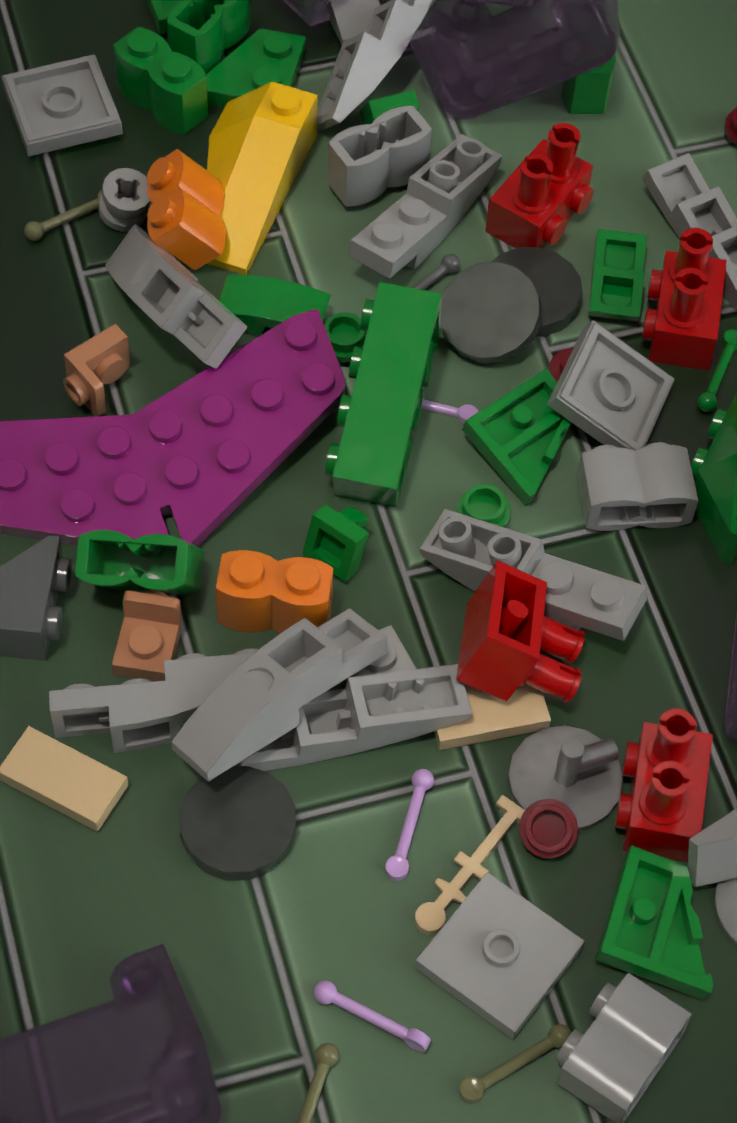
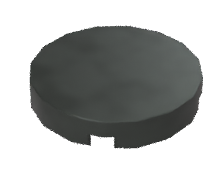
[491,247,582,336]
[441,262,542,364]
[180,766,296,880]

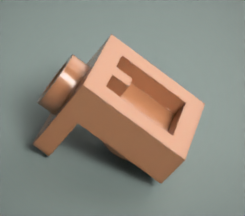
[63,323,130,416]
[112,590,182,682]

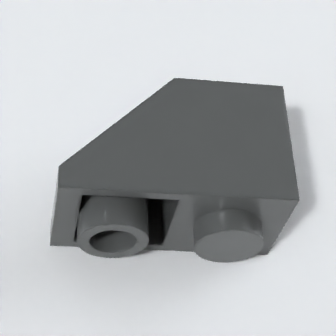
[0,536,72,661]

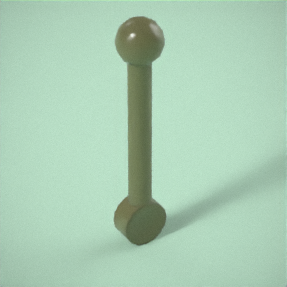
[24,190,118,241]
[459,1024,571,1104]
[297,1043,339,1123]

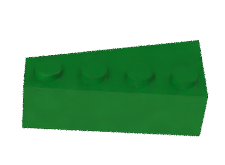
[325,281,441,508]

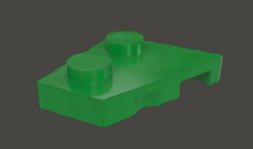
[206,28,306,107]
[462,368,571,506]
[595,846,713,1001]

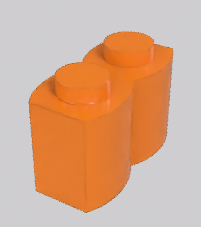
[147,149,226,270]
[216,550,333,633]

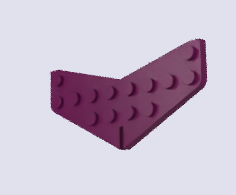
[0,309,345,546]

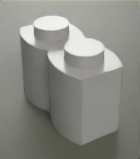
[328,106,432,206]
[577,442,698,531]
[556,973,692,1123]

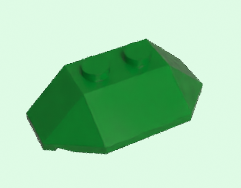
[691,392,737,565]

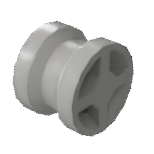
[98,168,150,232]

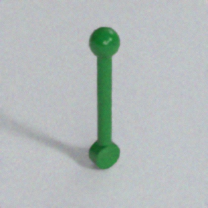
[697,329,737,412]

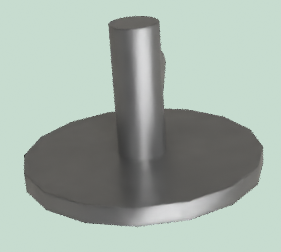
[508,725,623,831]

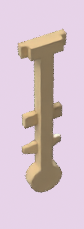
[415,795,525,936]

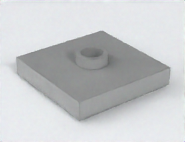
[2,54,123,157]
[547,320,675,451]
[415,872,585,1040]

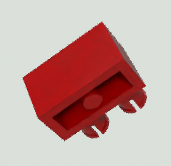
[485,123,594,249]
[641,228,727,371]
[456,560,585,703]
[614,708,713,863]

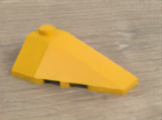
[207,82,318,275]

